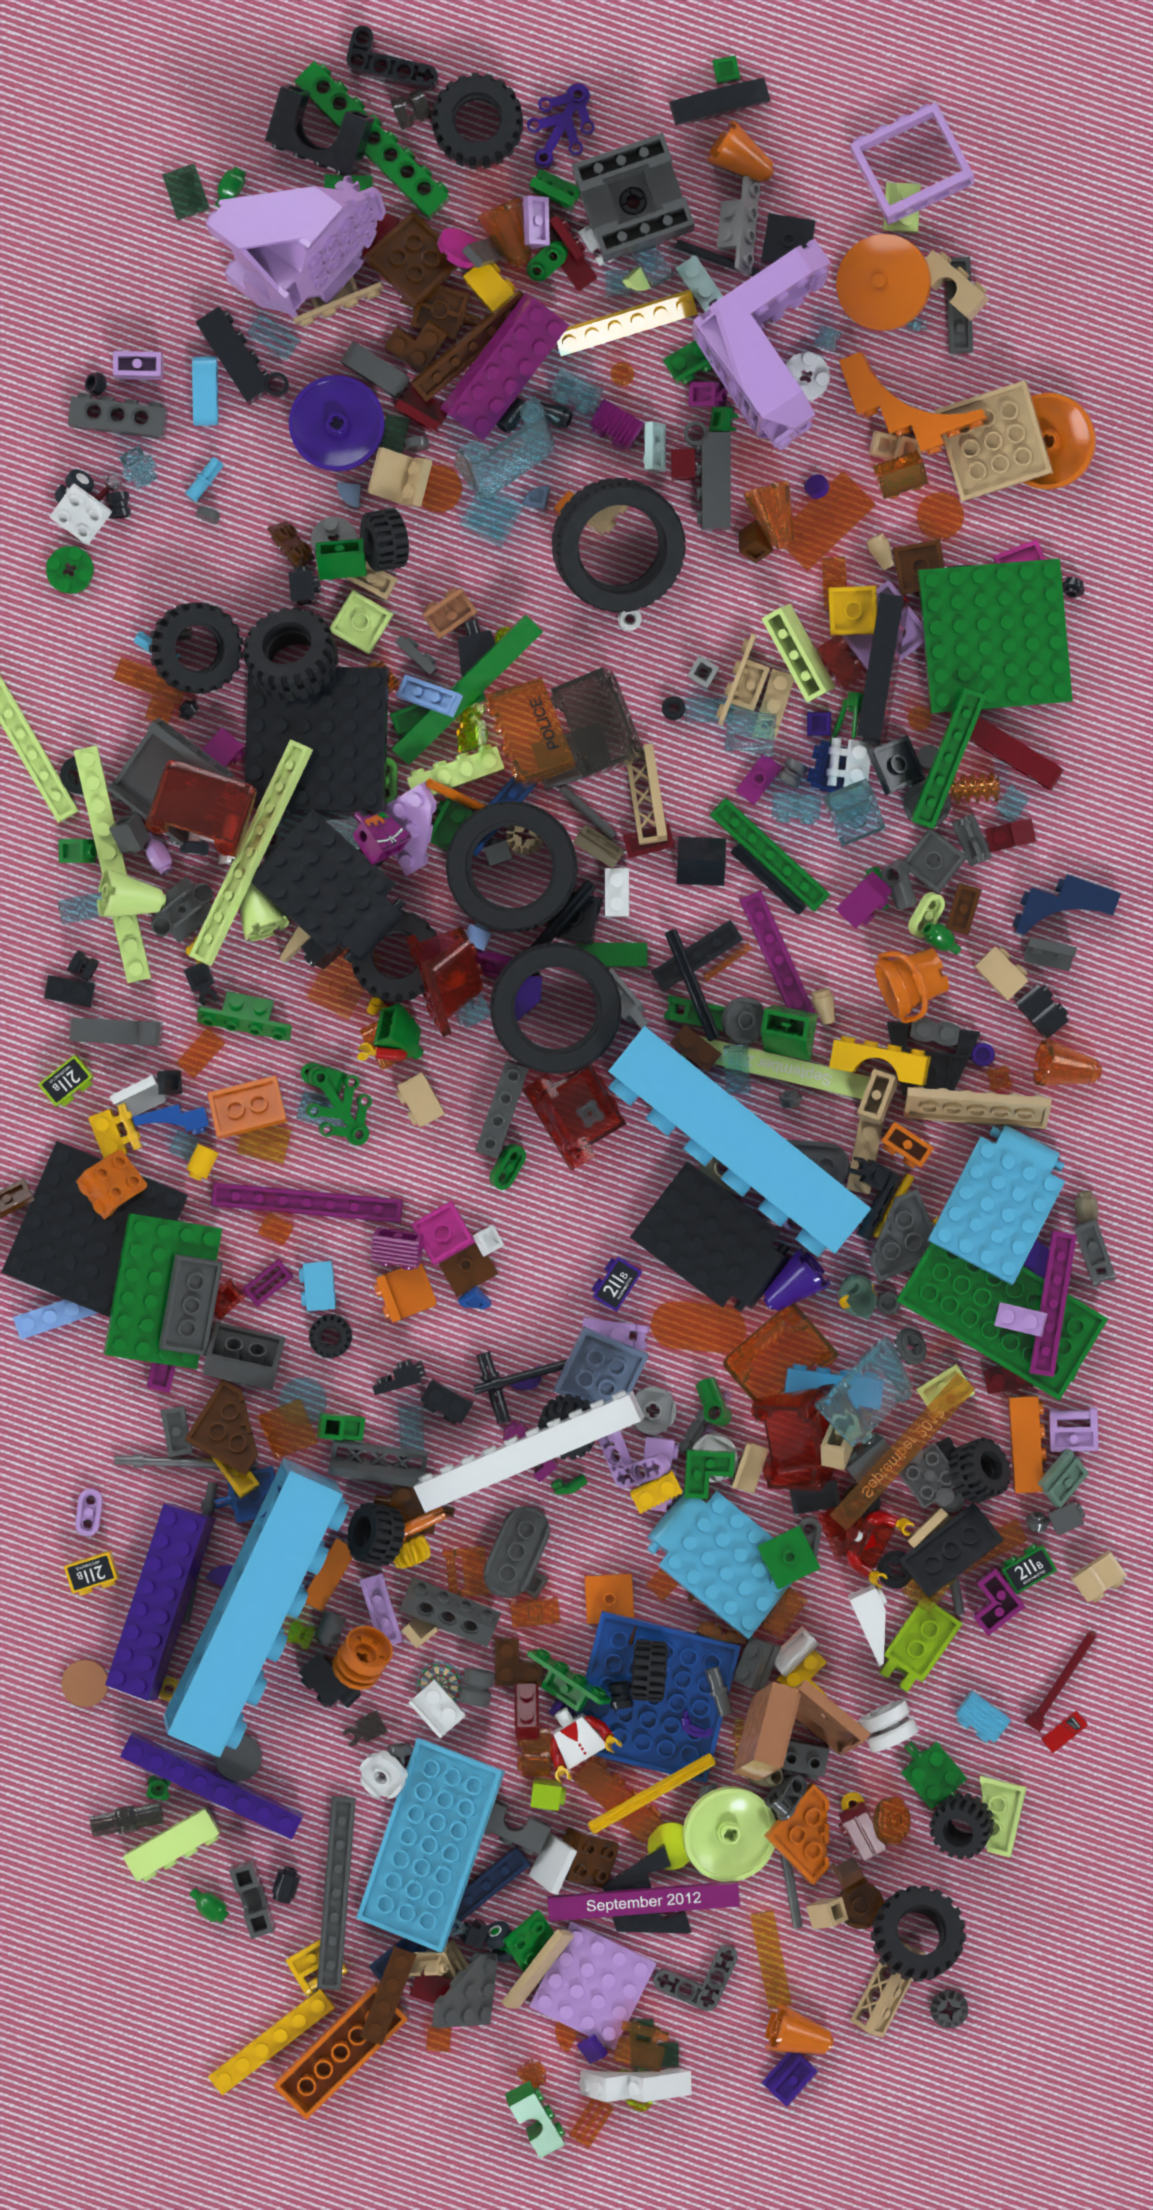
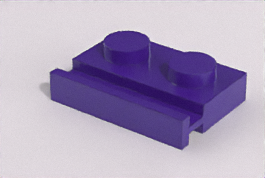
[761,2052,819,2107]

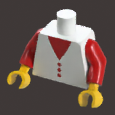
[551,1708,622,1784]

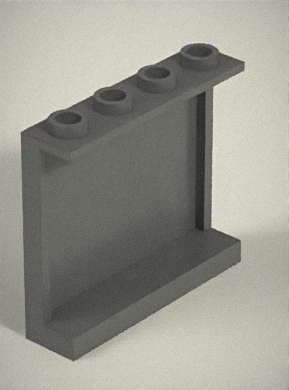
[106,717,235,846]

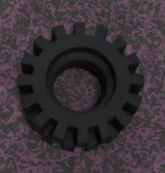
[309,1315,353,1358]

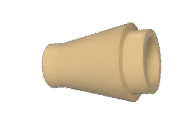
[866,533,895,570]
[810,988,836,1025]

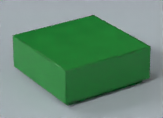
[712,55,740,85]

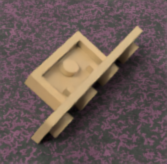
[293,276,384,327]
[716,633,770,726]

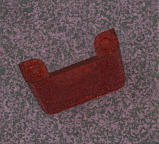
[145,760,257,858]
[751,1388,835,1491]

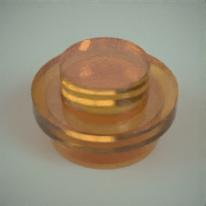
[611,362,634,386]
[908,706,932,730]

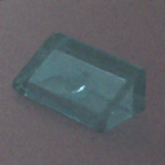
[296,1091,345,1129]

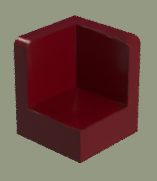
[671,449,695,481]

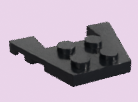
[887,1021,980,1095]
[603,1844,692,1934]

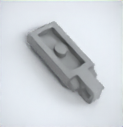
[609,968,649,1029]

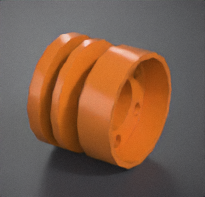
[332,1626,393,1690]

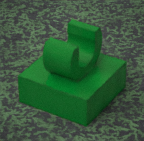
[709,407,738,432]

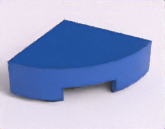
[458,1286,492,1310]

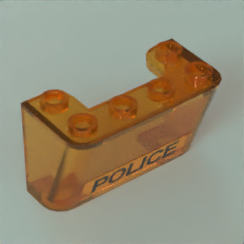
[484,677,577,788]

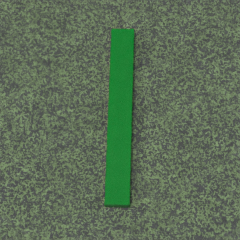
[391,614,543,765]

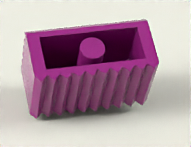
[589,399,645,451]
[371,1227,424,1270]

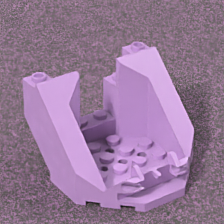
[206,176,386,318]

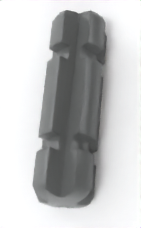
[678,1410,708,1454]

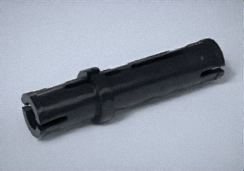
[856,1171,902,1241]
[476,1351,511,1424]

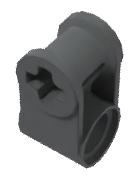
[765,1775,807,1821]

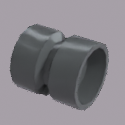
[459,1667,495,1707]

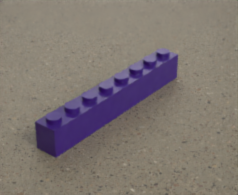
[120,1732,304,1840]

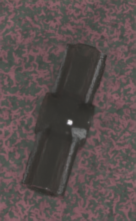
[89,1802,164,1837]

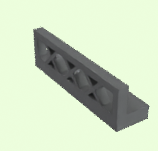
[328,1440,428,1487]

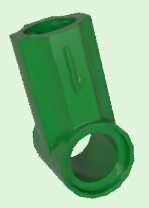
[695,1377,732,1426]

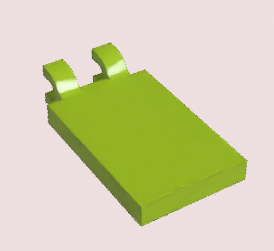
[878,1596,963,1692]

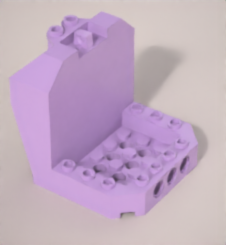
[692,239,831,451]

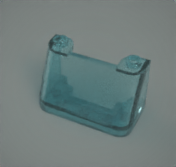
[454,396,554,498]
[814,1336,913,1447]

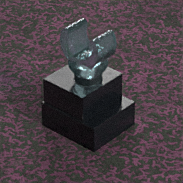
[450,1918,490,1950]

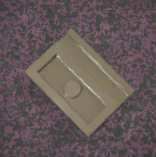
[573,824,625,869]

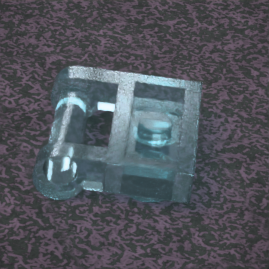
[725,708,777,757]

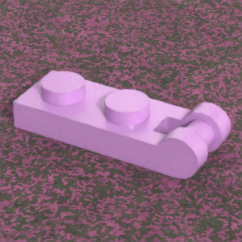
[582,1317,650,1350]

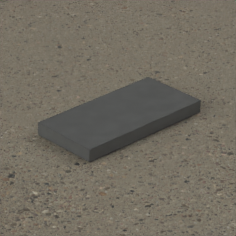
[158,1254,223,1356]

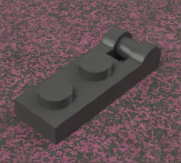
[1073,1218,1116,1287]

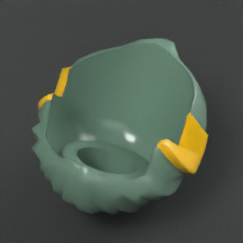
[838,1274,878,1319]

